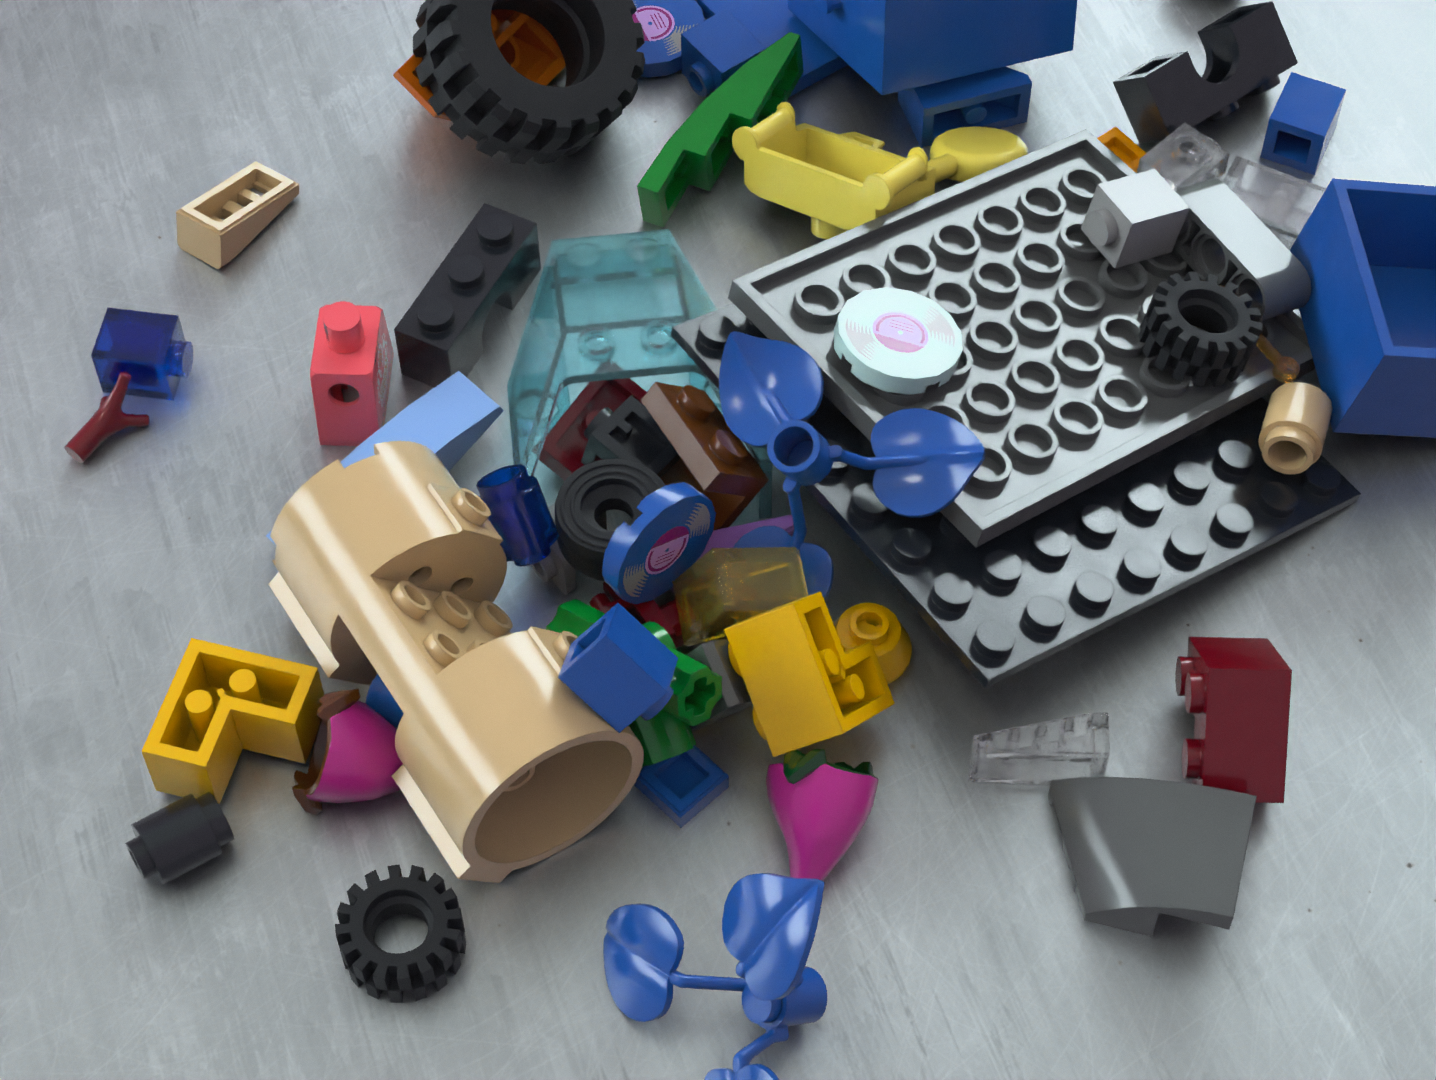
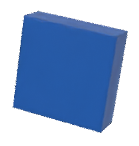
[635,745,729,828]

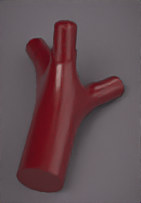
[64,371,150,463]

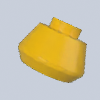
[833,603,912,684]

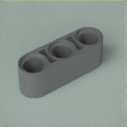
[1173,178,1311,322]

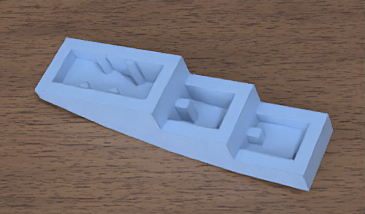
[266,371,504,545]

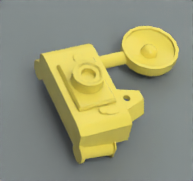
[732,102,1028,240]

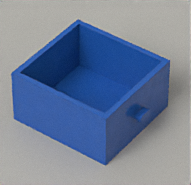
[788,0,1077,95]
[1290,178,1436,438]

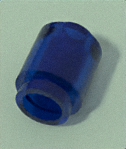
[476,464,559,567]

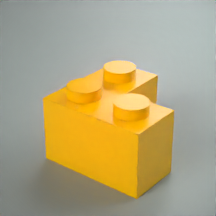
[724,591,895,757]
[141,638,324,804]

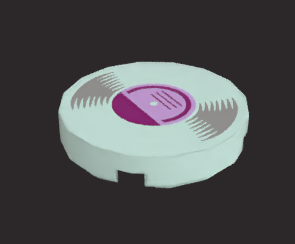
[834,287,963,395]

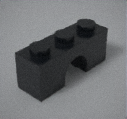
[1113,1,1298,147]
[394,203,541,387]

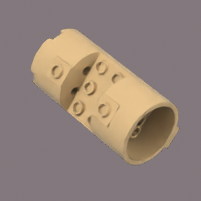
[268,441,644,883]

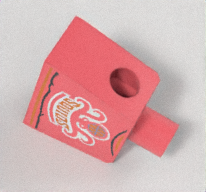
[310,301,394,446]

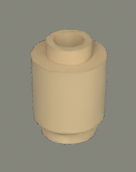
[1258,382,1333,474]

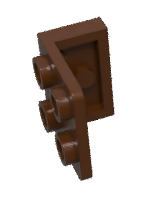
[641,382,769,530]

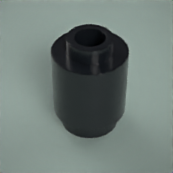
[125,792,234,885]

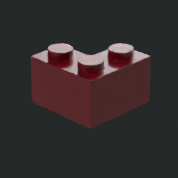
[1175,637,1292,803]

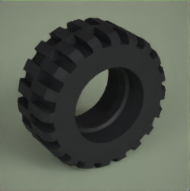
[413,0,645,164]

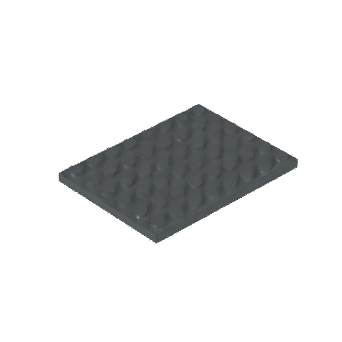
[728,129,1315,547]

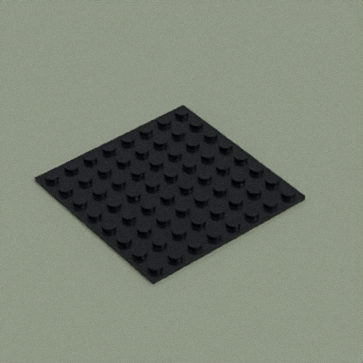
[671,304,1361,688]

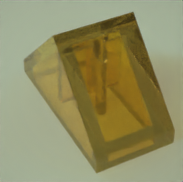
[672,547,808,647]

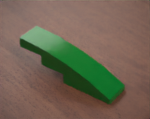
[637,32,804,228]

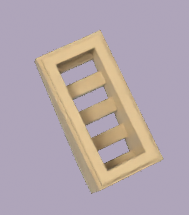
[176,161,299,269]

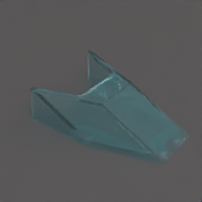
[507,229,773,543]

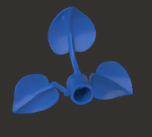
[719,331,985,624]
[603,873,827,1080]

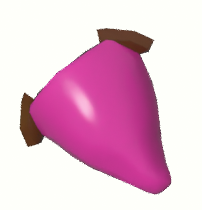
[292,688,403,815]

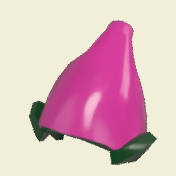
[766,749,879,881]

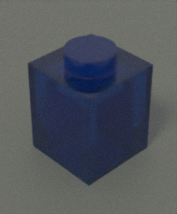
[91,308,193,401]

